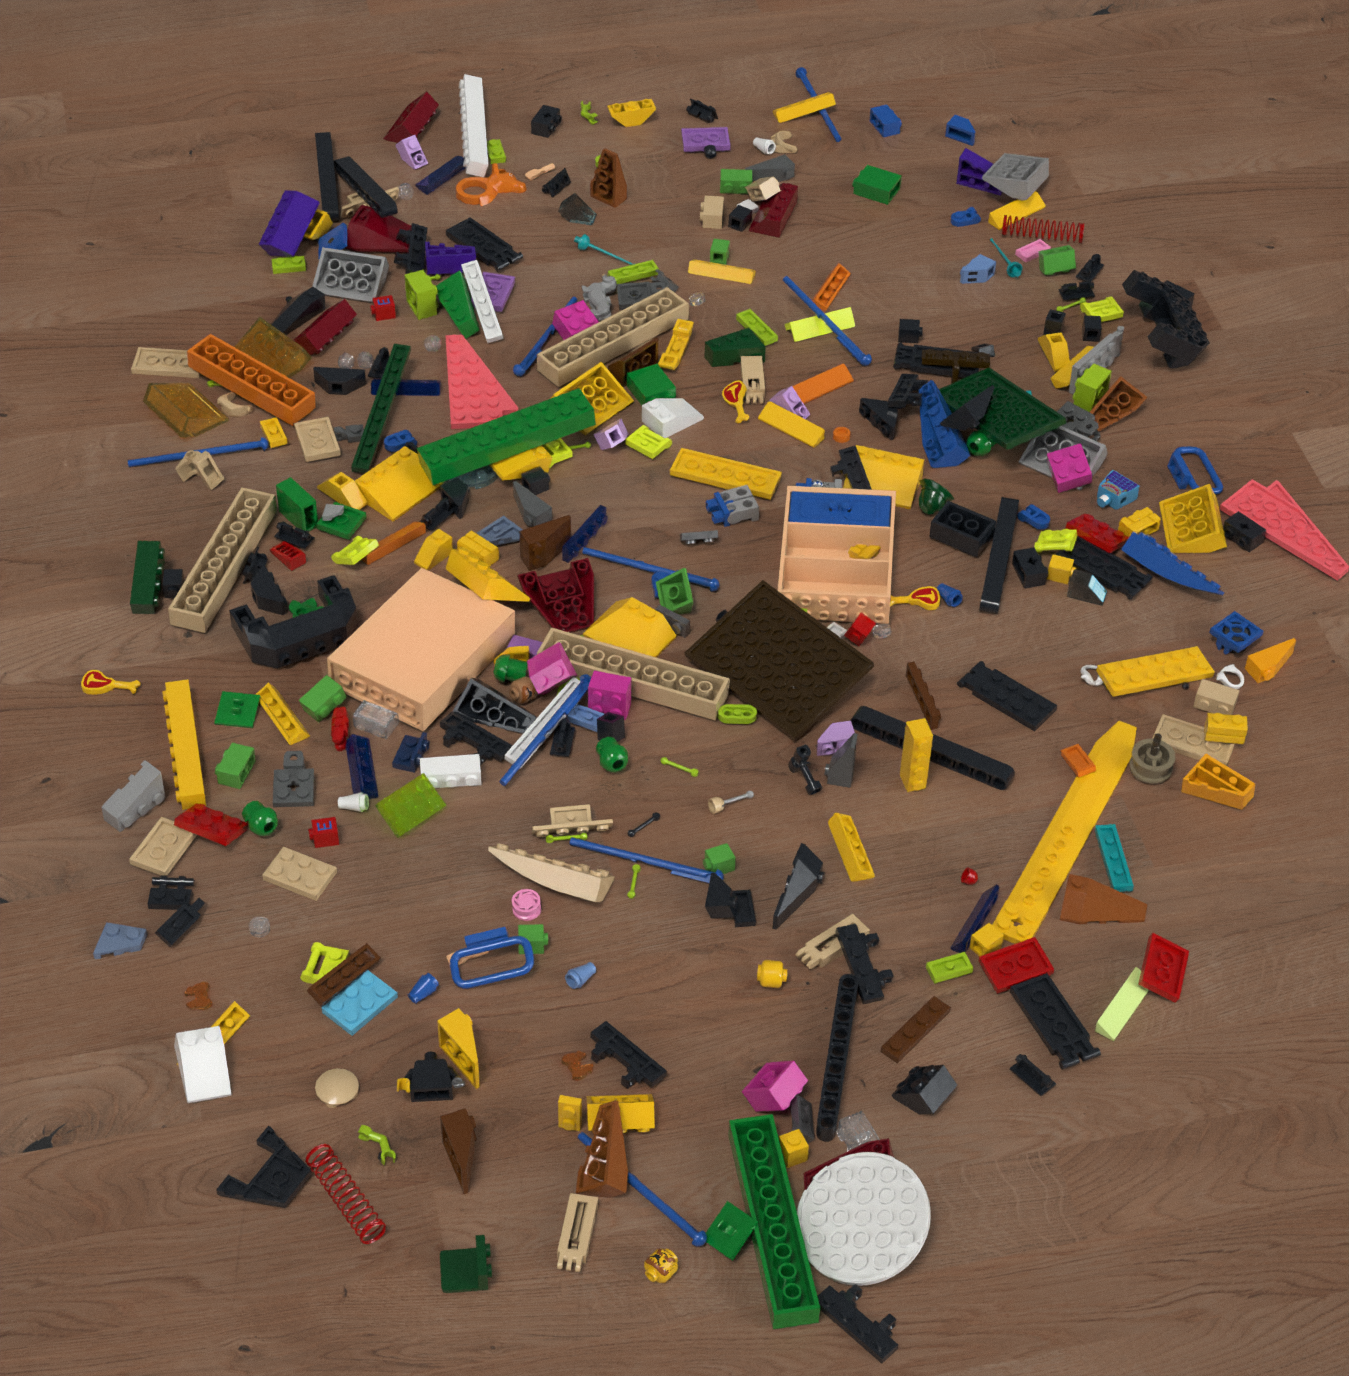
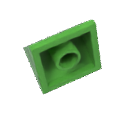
[656,568,694,614]

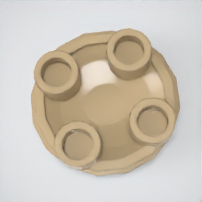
[315,1068,359,1108]

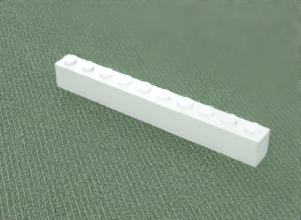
[459,74,488,177]

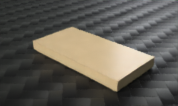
[131,347,201,378]
[1152,714,1235,766]

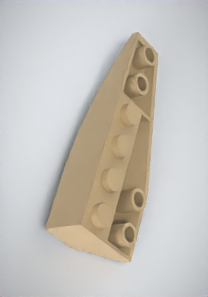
[488,843,615,902]

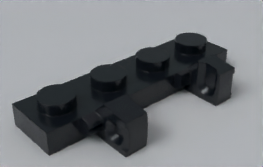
[394,223,428,274]
[888,374,929,409]
[830,445,872,490]
[440,711,513,765]
[835,924,894,1004]
[590,1021,667,1089]
[817,1284,898,1364]

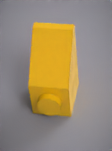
[414,529,453,571]

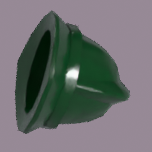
[919,478,954,515]

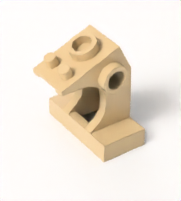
[175,450,224,490]

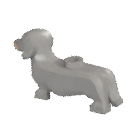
[581,274,617,322]

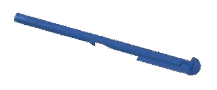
[795,67,841,142]
[783,276,872,366]
[513,297,578,376]
[128,437,268,467]
[582,547,720,592]
[499,674,591,786]
[569,837,724,883]
[578,1132,707,1247]

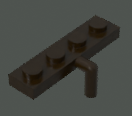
[921,349,990,383]

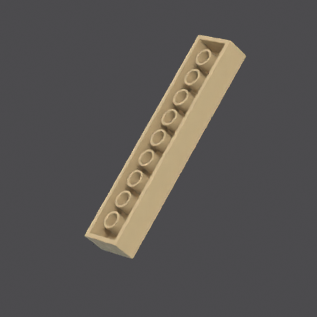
[537,287,689,387]
[168,487,277,633]
[537,628,730,721]

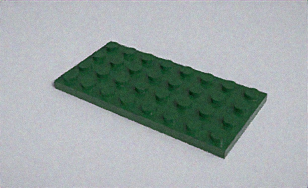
[939,368,1066,450]

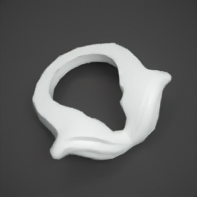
[1216,664,1244,689]
[1080,665,1103,686]

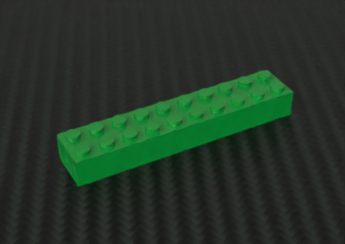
[417,388,596,485]
[728,1114,820,1329]

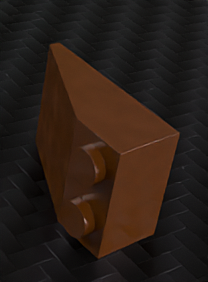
[519,515,571,571]
[440,1108,477,1194]

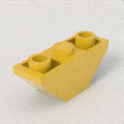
[607,99,656,127]
[1038,333,1070,372]
[317,472,367,510]

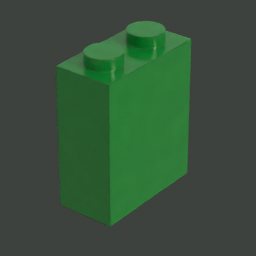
[852,165,902,205]
[627,364,676,406]
[276,477,318,532]

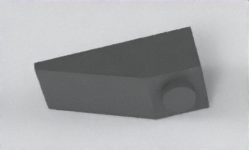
[745,154,795,182]
[513,481,552,527]
[824,733,858,788]

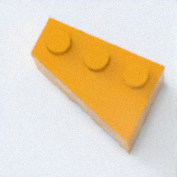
[1181,754,1255,810]

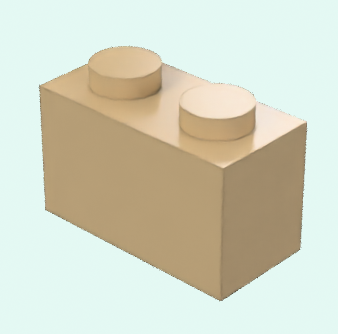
[745,176,781,201]
[700,196,724,229]
[1193,679,1239,715]

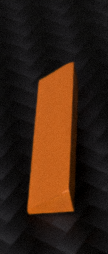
[812,263,851,311]
[792,363,854,404]
[361,522,426,565]

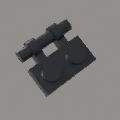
[147,875,194,910]

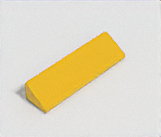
[773,92,836,123]
[988,191,1046,230]
[688,259,756,284]
[1051,346,1094,389]
[758,401,825,448]
[256,682,310,745]
[828,813,875,882]
[177,1001,250,1066]

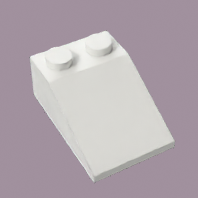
[642,398,704,438]
[174,1026,231,1103]

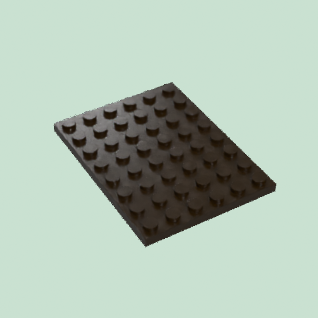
[684,580,874,742]

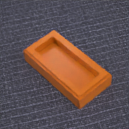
[1060,744,1096,778]

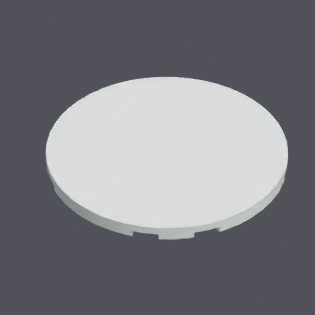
[797,1152,931,1286]

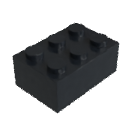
[929,501,996,557]

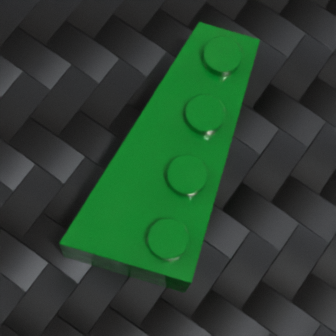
[436,270,479,339]

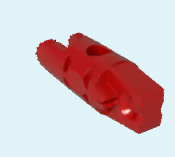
[331,706,349,751]

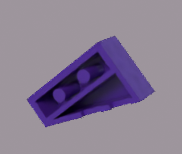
[956,148,1003,196]
[425,241,476,275]

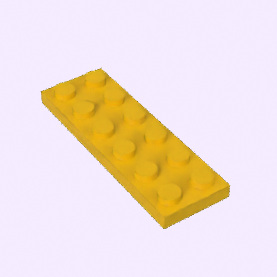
[670,448,782,500]
[1096,646,1215,697]

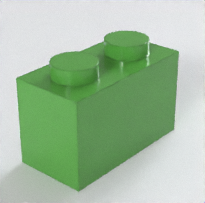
[720,169,752,194]
[1038,245,1076,275]
[299,675,346,723]
[215,743,256,789]

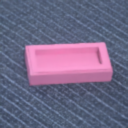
[1015,239,1051,262]

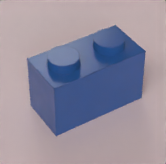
[869,104,902,138]

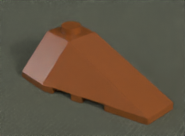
[590,148,627,208]
[1090,376,1147,431]
[1060,874,1148,925]
[576,1100,628,1198]

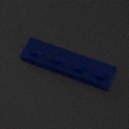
[562,505,608,563]

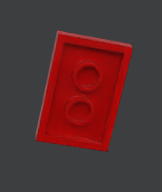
[1065,513,1129,553]
[174,803,248,846]
[1138,933,1189,1003]
[978,937,1054,994]

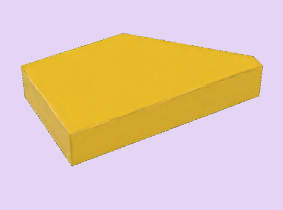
[494,646,529,666]

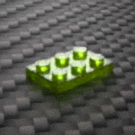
[375,773,446,838]

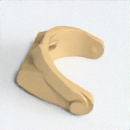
[770,131,797,153]
[217,392,253,417]

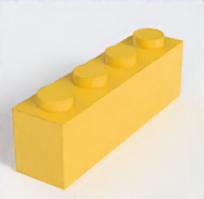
[900,718,933,792]

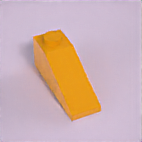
[1245,638,1296,683]

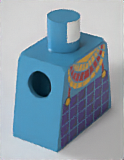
[1097,470,1140,510]

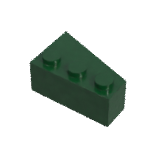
[704,328,766,367]

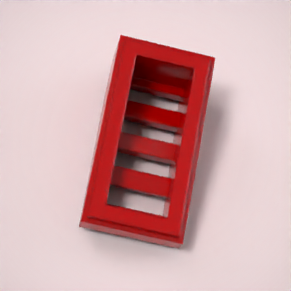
[270,541,306,571]

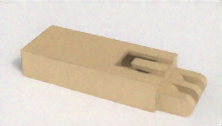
[740,356,765,404]
[796,914,870,969]
[557,1193,598,1272]

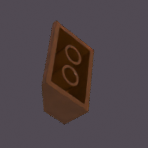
[608,337,659,388]

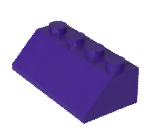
[259,190,320,257]

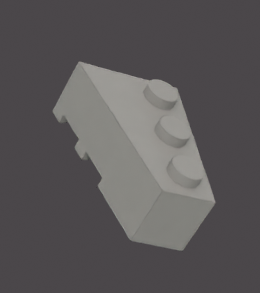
[101,760,166,832]

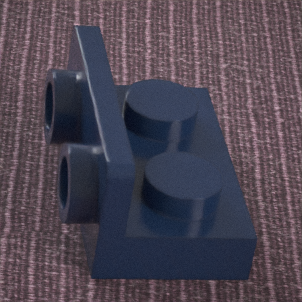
[392,732,430,773]

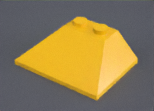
[583,597,677,658]

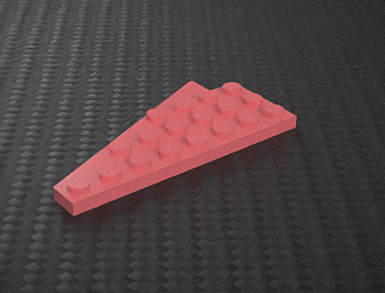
[446,335,518,429]
[1219,479,1349,581]

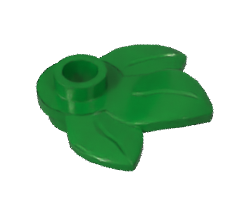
[289,598,323,618]

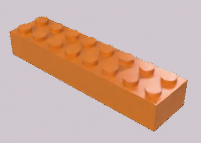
[187,334,316,426]

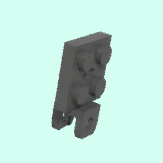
[617,282,666,310]
[1057,401,1101,441]
[273,751,314,807]

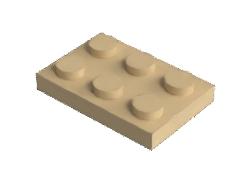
[294,417,341,462]
[129,817,197,876]
[262,847,337,901]

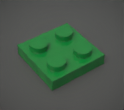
[317,502,367,540]

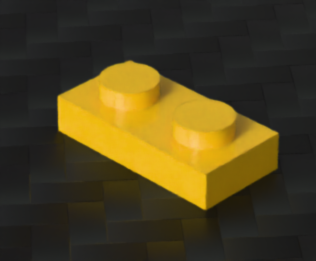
[260,417,288,448]
[558,1095,582,1131]

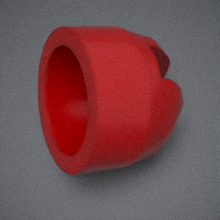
[961,867,978,885]

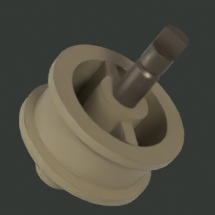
[1129,733,1175,784]

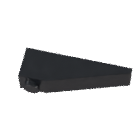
[265,287,326,341]
[940,385,994,431]
[772,843,825,930]

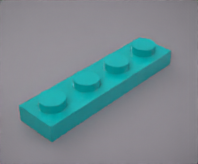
[1095,824,1134,892]

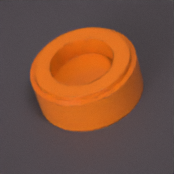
[833,427,851,443]

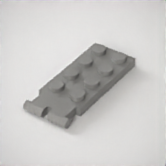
[1069,326,1124,394]

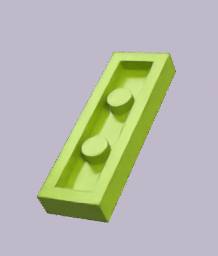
[608,260,659,284]
[736,309,778,346]

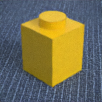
[1046,555,1076,585]
[969,923,1004,956]
[779,1129,809,1168]

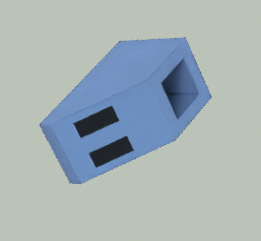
[960,254,996,284]

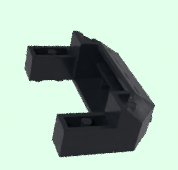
[1122,270,1210,369]
[229,575,358,668]

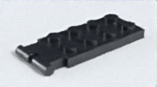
[446,217,523,272]
[893,343,979,378]
[1056,536,1153,599]
[957,661,1057,732]
[1010,973,1101,1070]

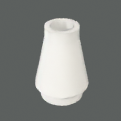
[753,137,776,155]
[338,792,369,812]

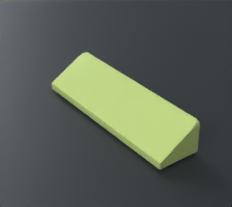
[1095,967,1149,1041]

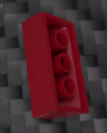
[383,91,439,143]
[749,183,798,238]
[288,299,357,356]

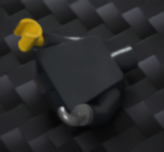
[397,1051,466,1102]

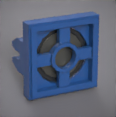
[1209,611,1264,655]

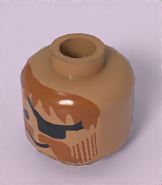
[509,677,537,704]

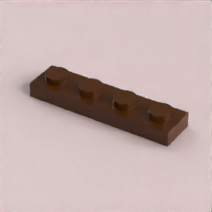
[906,661,941,730]
[307,943,381,1006]
[881,996,951,1064]

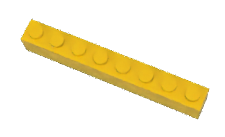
[162,679,206,810]

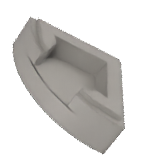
[322,504,344,521]

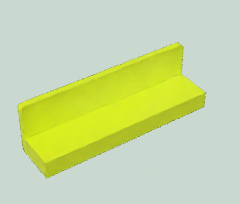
[785,307,855,342]

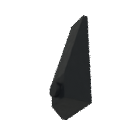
[453,678,537,733]

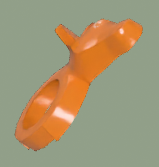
[456,163,527,206]

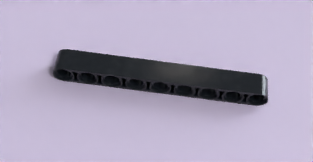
[315,132,339,221]
[334,156,398,218]
[979,497,1019,614]
[850,706,1015,790]
[816,974,858,1142]

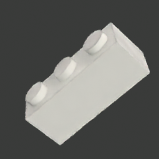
[420,754,481,789]

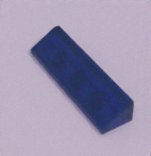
[415,156,466,195]
[371,379,441,396]
[346,734,378,799]
[950,884,1000,953]

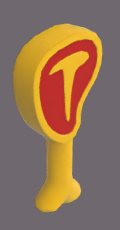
[722,380,749,424]
[890,586,940,610]
[81,670,141,695]

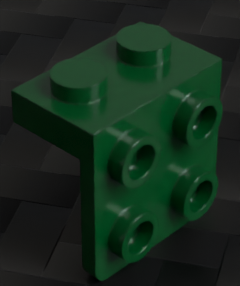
[440,1235,492,1293]

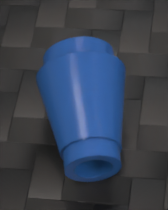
[937,583,963,607]
[407,973,439,1004]

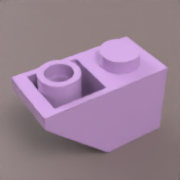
[395,135,428,170]
[769,386,810,419]
[594,419,629,450]
[816,721,855,756]

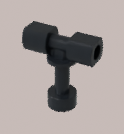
[788,744,823,795]

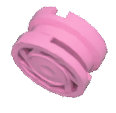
[512,889,541,921]

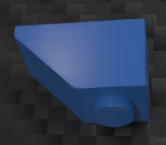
[945,115,976,146]

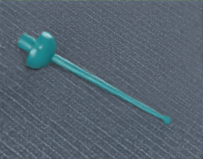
[574,234,633,265]
[990,238,1023,277]

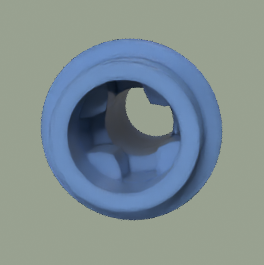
[565,962,596,989]

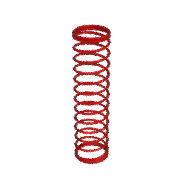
[1002,215,1084,243]
[305,1144,386,1244]

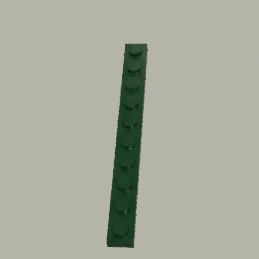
[351,343,411,474]

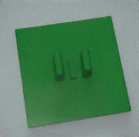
[214,691,261,728]
[706,1201,758,1261]

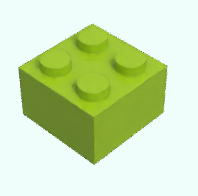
[404,270,439,320]
[1072,363,1112,412]

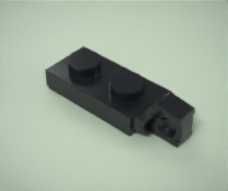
[155,898,205,947]

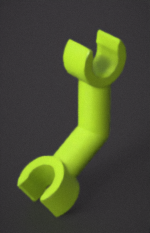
[581,101,598,125]
[358,1125,396,1166]

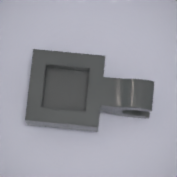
[651,269,679,292]
[334,424,364,443]

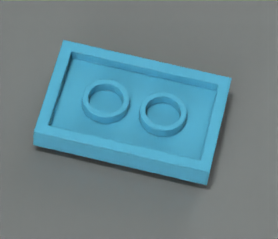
[322,970,398,1036]

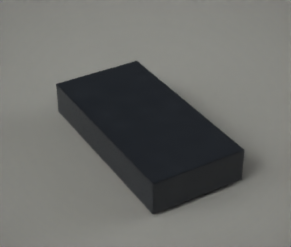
[733,889,756,928]

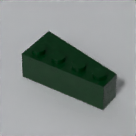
[130,541,165,614]

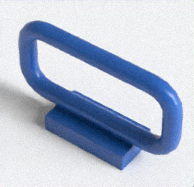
[1167,446,1223,495]
[450,927,534,989]

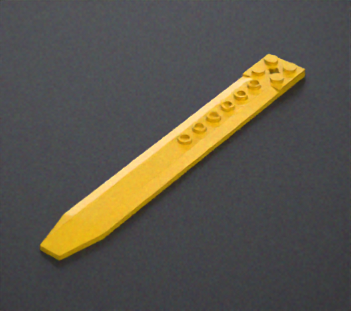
[992,721,1137,944]

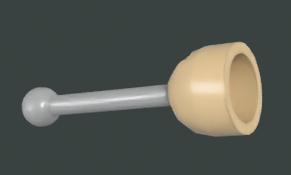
[708,790,754,814]

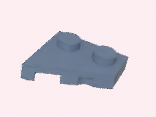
[477,516,523,546]
[93,922,147,959]

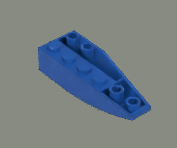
[919,380,971,468]
[1121,532,1225,596]

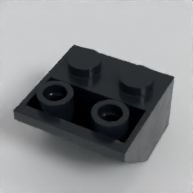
[891,1065,957,1115]

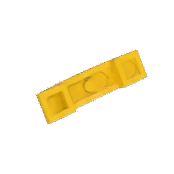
[658,319,694,370]

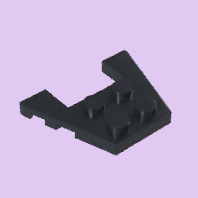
[216,1126,312,1208]

